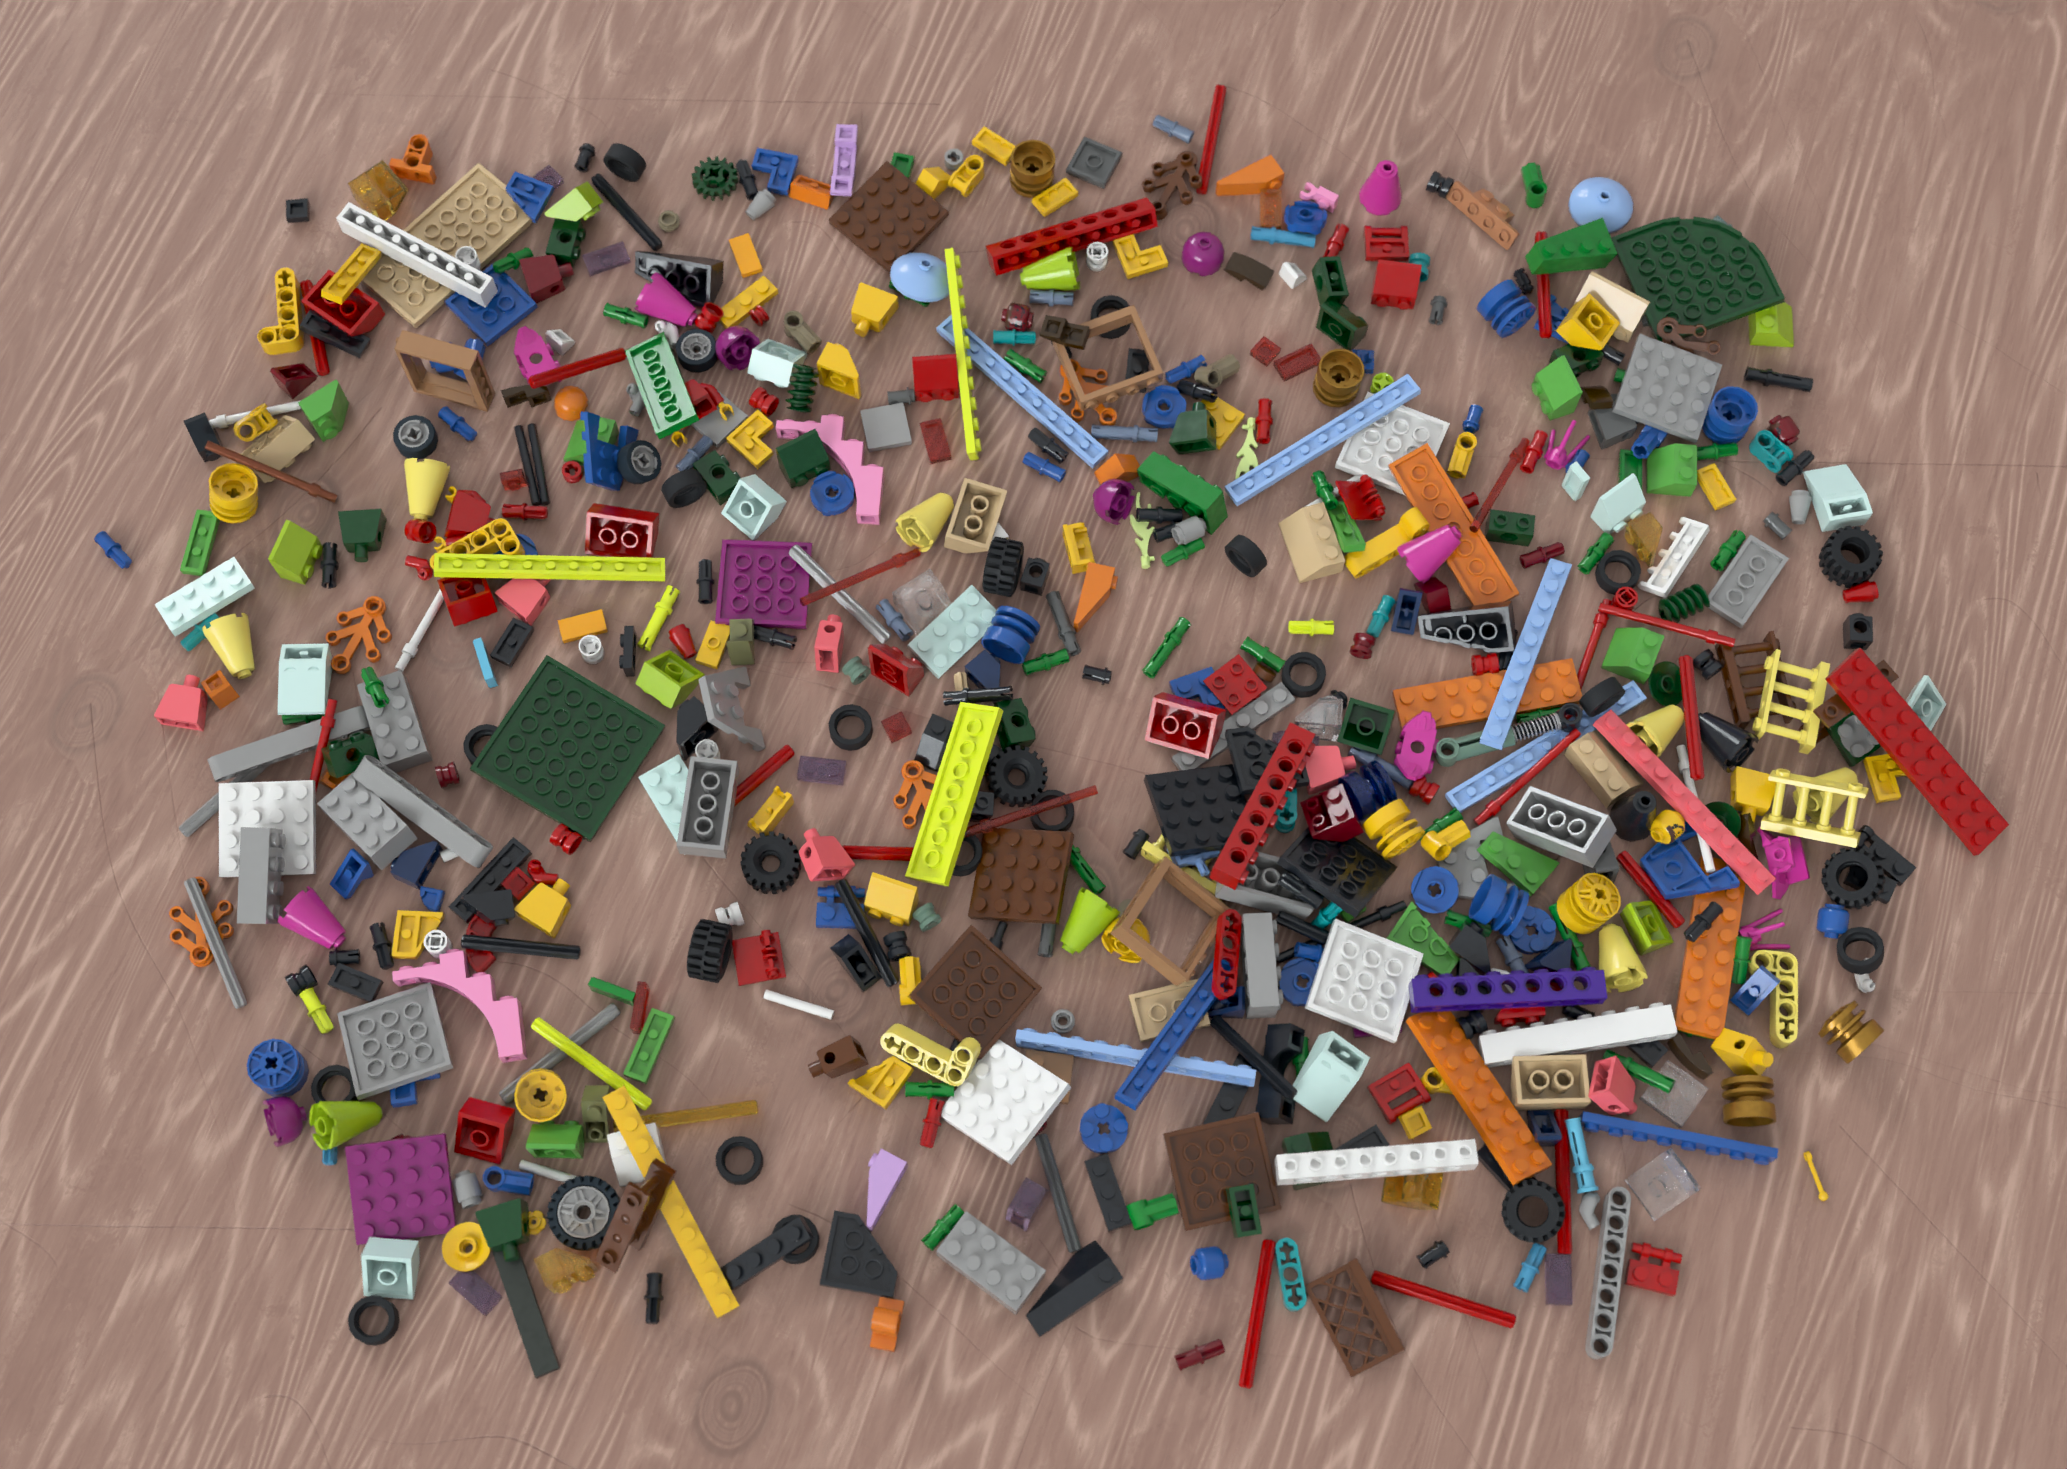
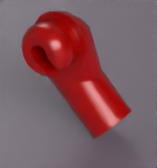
[405,555,433,580]
[527,859,559,885]

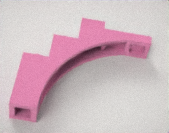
[776,414,884,525]
[392,949,527,1063]

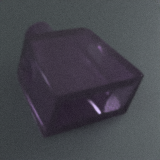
[1005,1177,1050,1232]

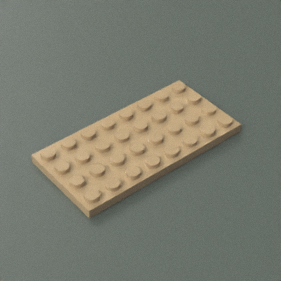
[361,163,533,329]

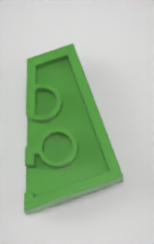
[1477,831,1560,897]
[1386,901,1459,975]

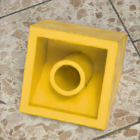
[1556,293,1620,350]
[817,342,861,400]
[864,872,919,927]

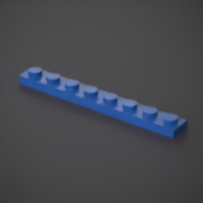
[1115,959,1231,1111]
[1578,1111,1778,1165]

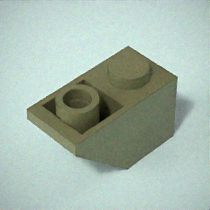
[581,1085,611,1143]

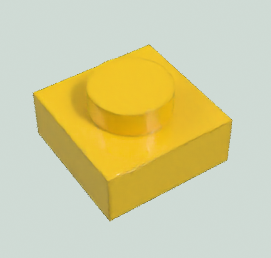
[1398,1106,1432,1139]

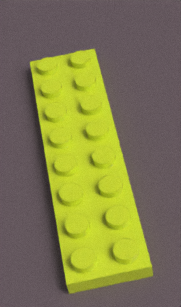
[905,702,1003,886]

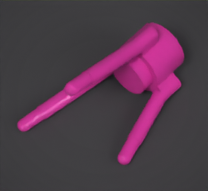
[1544,420,1590,470]
[1738,909,1790,951]

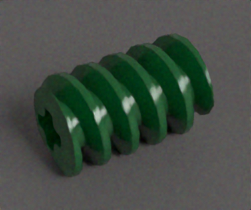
[785,364,819,413]
[1658,584,1710,623]

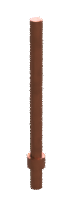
[205,441,338,503]

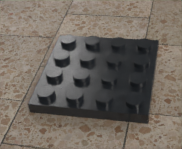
[1144,764,1255,857]
[1277,827,1397,918]

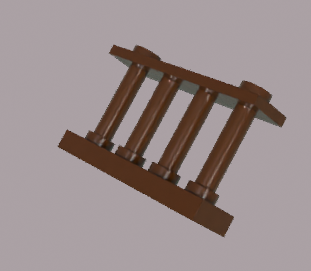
[1715,631,1797,729]
[1798,660,1899,745]
[594,1158,677,1273]

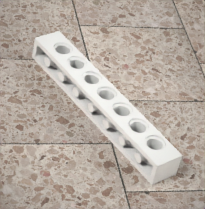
[1275,1139,1478,1185]

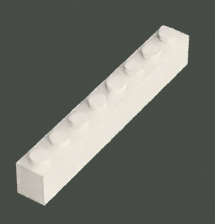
[336,202,498,307]
[1477,1002,1678,1068]

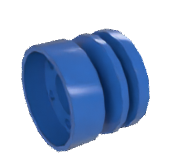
[1476,279,1536,338]
[1702,386,1758,445]
[981,606,1040,664]
[1468,874,1529,936]
[246,1039,309,1097]

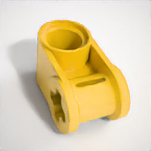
[948,155,985,197]
[233,403,279,441]

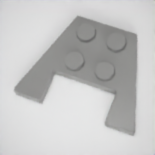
[698,667,765,752]
[1436,817,1516,900]

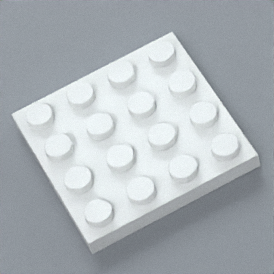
[1335,392,1450,495]
[219,780,316,878]
[1305,919,1424,1043]
[941,1039,1071,1165]

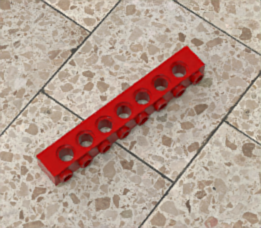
[985,197,1158,276]
[1209,722,1316,890]

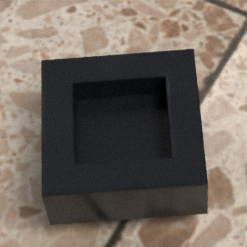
[286,198,310,223]

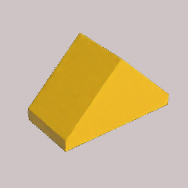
[915,167,950,200]

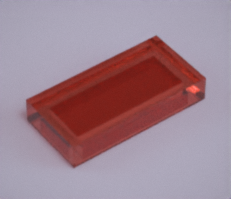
[1273,343,1321,382]
[920,418,952,464]
[630,981,650,1034]

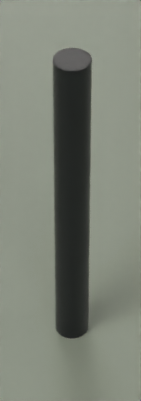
[527,423,550,505]
[514,425,541,506]

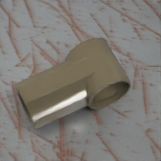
[784,311,822,354]
[1194,354,1240,388]

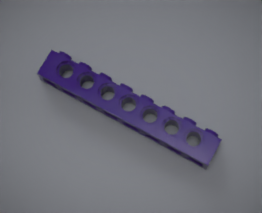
[1408,967,1607,1013]

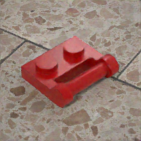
[1363,226,1409,261]
[1367,1062,1431,1125]

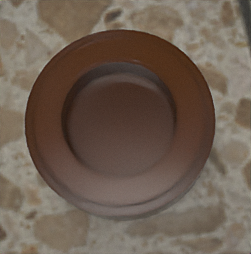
[1253,663,1276,683]

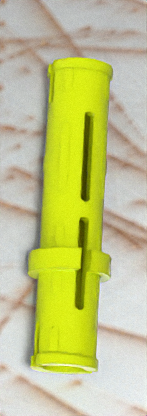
[637,585,680,651]

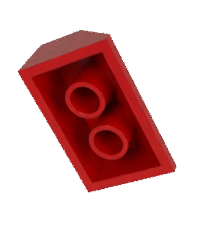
[301,269,385,337]
[585,503,659,558]
[1145,692,1226,759]

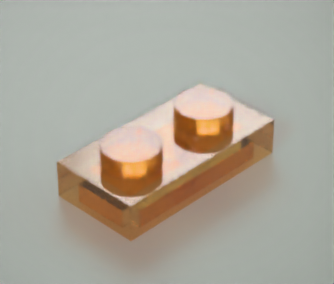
[1259,189,1282,230]

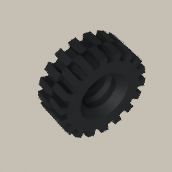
[986,745,1048,807]
[740,831,801,894]

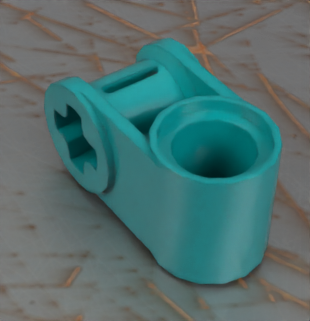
[1749,430,1794,473]
[1275,788,1297,833]

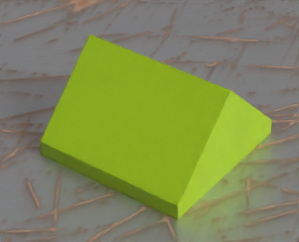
[1620,901,1674,956]

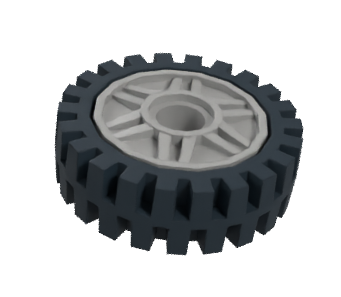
[547,1176,620,1251]

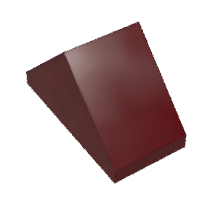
[270,363,318,399]
[1414,576,1452,613]

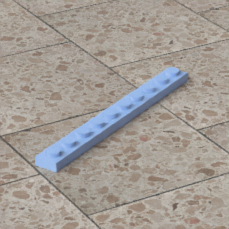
[936,314,1108,469]
[1224,374,1421,506]
[1479,558,1572,750]
[1445,680,1647,813]
[1015,1028,1256,1087]

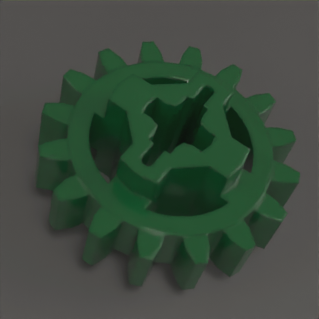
[692,156,739,201]

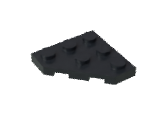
[1225,727,1310,795]
[820,1211,898,1299]

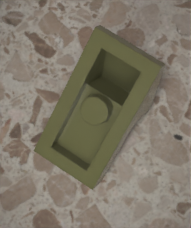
[726,619,755,665]

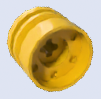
[209,463,258,523]
[1362,799,1425,860]
[1557,873,1621,935]
[514,1068,567,1122]

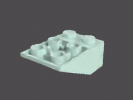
[1803,464,1873,532]
[278,644,332,715]
[1293,1031,1370,1122]

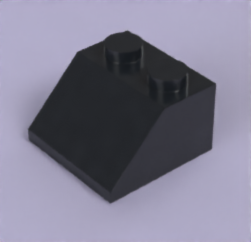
[676,696,718,761]

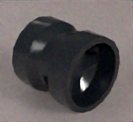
[1426,171,1454,199]
[1693,649,1724,681]
[883,931,912,962]
[285,964,318,997]
[1455,1010,1488,1040]

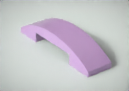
[830,124,858,196]

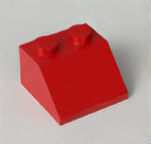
[1370,259,1422,310]
[912,354,959,402]
[437,577,498,627]
[454,1097,516,1165]

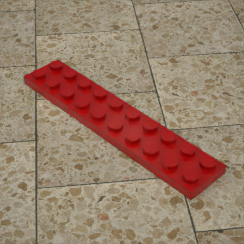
[1825,648,2009,856]

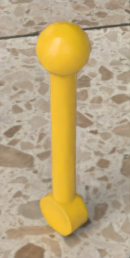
[1803,1151,1828,1201]

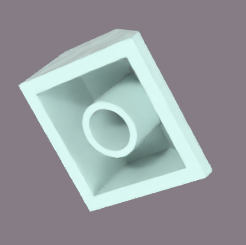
[747,339,807,388]
[1590,473,1646,534]
[721,474,787,540]
[361,1237,420,1300]

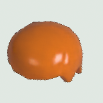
[554,386,588,421]

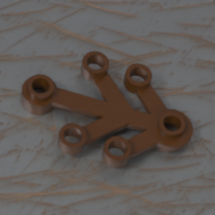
[1142,151,1203,220]
[1657,317,1721,382]

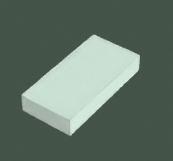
[1562,461,1590,501]

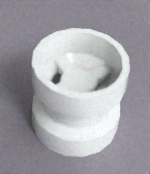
[1086,242,1108,272]
[455,246,481,270]
[579,635,605,664]
[695,739,721,759]
[715,902,745,926]
[424,930,452,959]

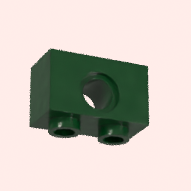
[545,218,586,267]
[1312,256,1349,307]
[1549,344,1604,378]
[693,450,741,506]
[1485,509,1535,547]
[993,698,1036,751]
[321,732,380,778]
[1225,1184,1262,1238]

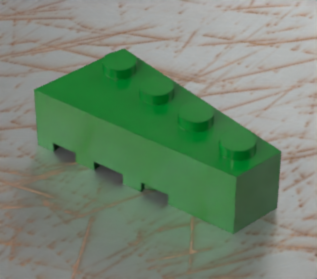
[1525,218,1617,275]
[1137,451,1228,535]

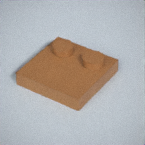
[1025,1050,1074,1105]

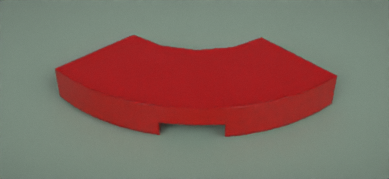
[465,915,497,973]

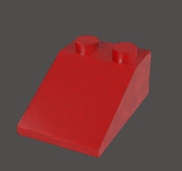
[868,644,924,697]

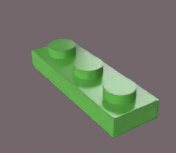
[1327,501,1366,553]
[180,509,220,576]
[623,1008,675,1084]

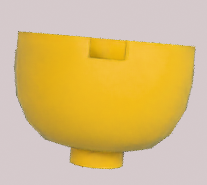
[1101,917,1150,963]

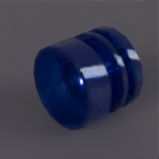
[1338,760,1397,821]

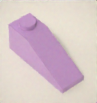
[867,1149,908,1231]

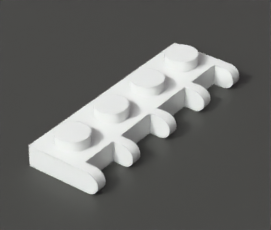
[1637,517,1710,598]

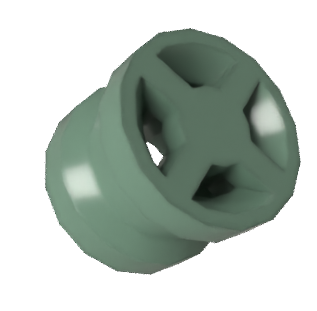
[842,656,871,685]
[912,903,942,932]

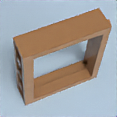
[1052,305,1163,411]
[394,330,495,412]
[1110,856,1230,986]

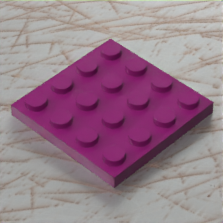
[715,539,813,629]
[345,1133,457,1245]

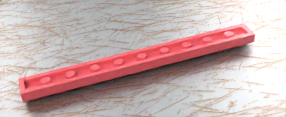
[1593,710,1776,895]

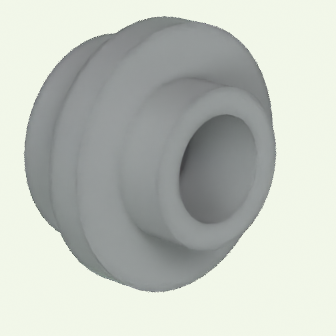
[1051,1009,1075,1033]

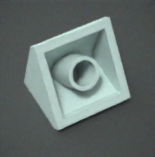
[1906,675,1946,731]

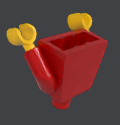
[671,379,734,447]
[434,486,495,552]

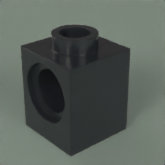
[1020,557,1050,596]
[1843,613,1873,650]
[969,791,994,823]

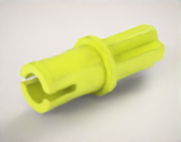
[1288,618,1334,636]
[299,988,334,1034]

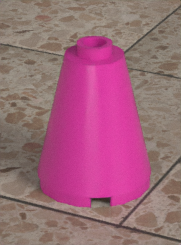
[1359,160,1402,216]
[635,272,698,327]
[1397,524,1462,584]
[277,886,346,949]

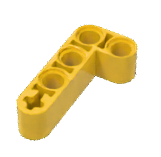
[257,267,304,355]
[1344,507,1430,579]
[430,518,525,579]

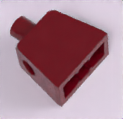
[519,255,574,304]

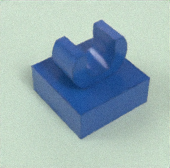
[1352,349,1374,374]

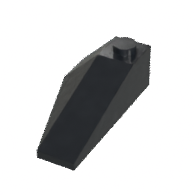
[635,251,724,307]
[1418,601,1515,653]
[914,714,1011,776]
[1026,1240,1123,1337]

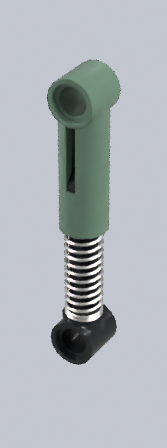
[1435,703,1583,767]

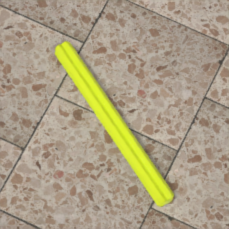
[531,1017,652,1111]

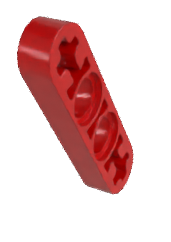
[1212,909,1242,1000]

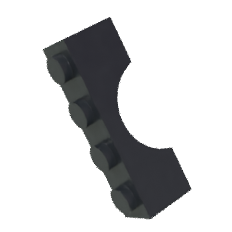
[1255,1023,1305,1125]

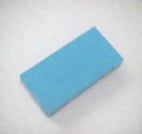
[473,637,498,688]

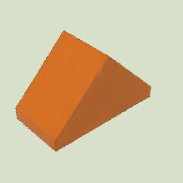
[1094,453,1140,485]
[201,670,240,710]

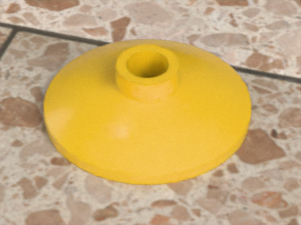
[442,1222,491,1272]

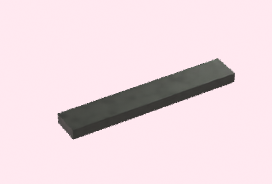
[492,1246,560,1379]

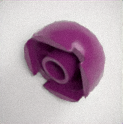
[1181,232,1225,276]
[715,326,760,371]
[1093,479,1135,525]
[263,1096,307,1147]

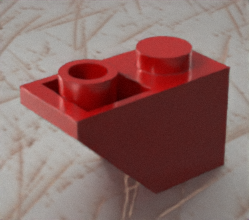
[1494,987,1546,1027]

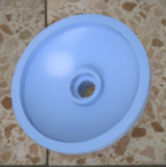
[1569,177,1633,234]
[890,253,949,302]

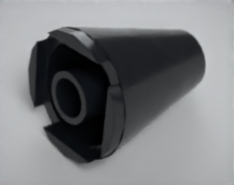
[1698,712,1759,773]
[1609,791,1656,842]

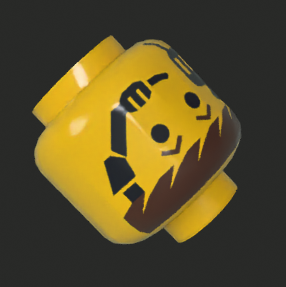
[1650,810,1685,844]

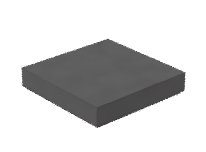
[1066,137,1122,189]

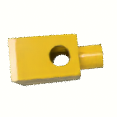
[851,282,899,337]
[1730,766,1776,824]
[514,878,571,939]
[1711,1028,1773,1076]

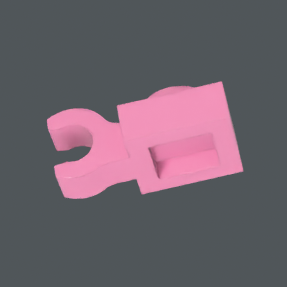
[1299,182,1339,213]

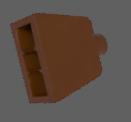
[808,1035,868,1078]

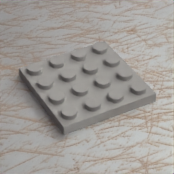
[1612,334,1722,443]
[337,982,453,1100]

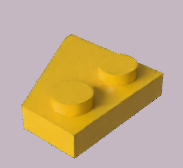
[391,910,445,960]
[847,1056,914,1110]

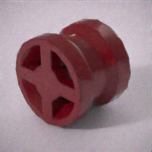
[1349,633,1376,659]
[435,761,460,788]

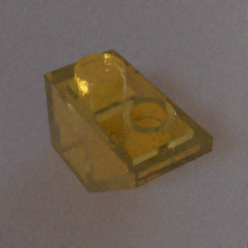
[1625,512,1663,567]

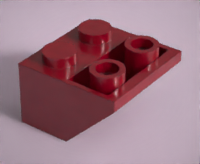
[1300,783,1364,842]

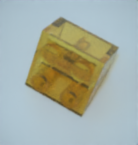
[348,160,408,221]
[1381,1172,1443,1210]
[533,1248,599,1294]

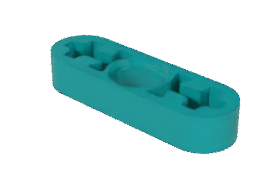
[1275,1238,1307,1312]

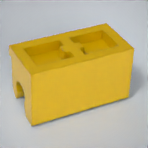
[1062,522,1095,574]
[747,786,794,836]

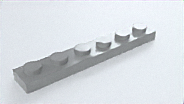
[1171,682,1295,771]

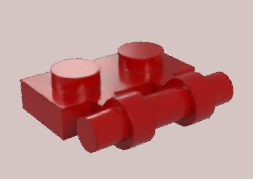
[1624,1242,1682,1296]

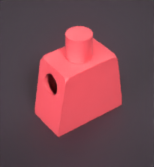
[495,579,552,626]
[814,614,844,673]
[154,675,208,731]
[1303,746,1356,795]
[799,828,855,882]
[1588,1056,1637,1115]

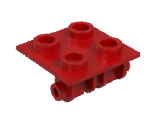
[1335,475,1386,521]
[1203,654,1268,715]
[732,930,786,986]

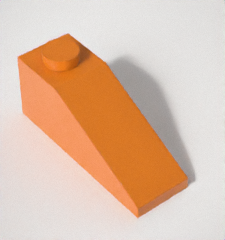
[1215,154,1284,196]
[1074,562,1118,632]

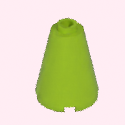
[1020,247,1081,291]
[1060,887,1121,955]
[309,1101,383,1150]

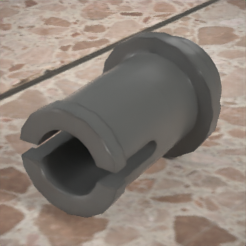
[1429,296,1448,325]
[887,387,915,405]
[1763,512,1792,540]

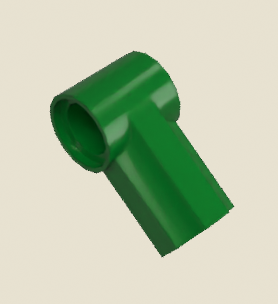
[1521,162,1547,208]
[1126,1193,1179,1230]

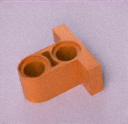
[389,134,437,184]
[870,1297,905,1352]

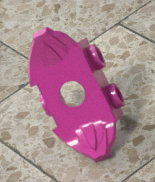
[514,326,562,386]
[1393,710,1439,781]
[1757,827,1810,900]

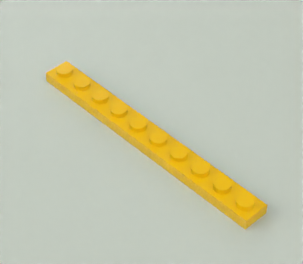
[602,1085,739,1318]

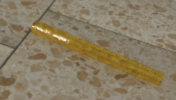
[613,1100,758,1132]

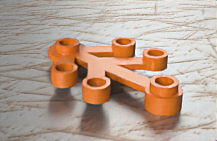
[1058,359,1117,426]
[325,596,392,674]
[893,760,937,829]
[169,877,234,967]

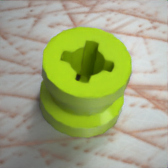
[1370,373,1394,394]

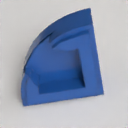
[420,886,445,912]

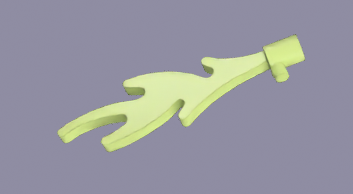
[1235,418,1258,480]
[1130,492,1154,569]

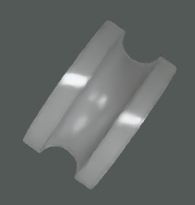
[944,149,964,171]

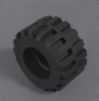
[1819,526,1883,588]
[982,536,1024,597]
[1821,847,1885,909]
[687,919,733,983]
[1501,1180,1565,1243]

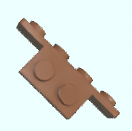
[1446,181,1519,250]

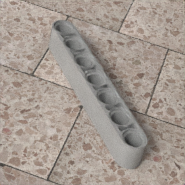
[207,706,370,782]
[353,755,493,868]
[1585,1187,1631,1360]

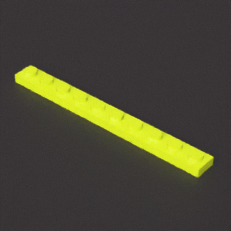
[945,248,982,461]
[434,553,665,581]

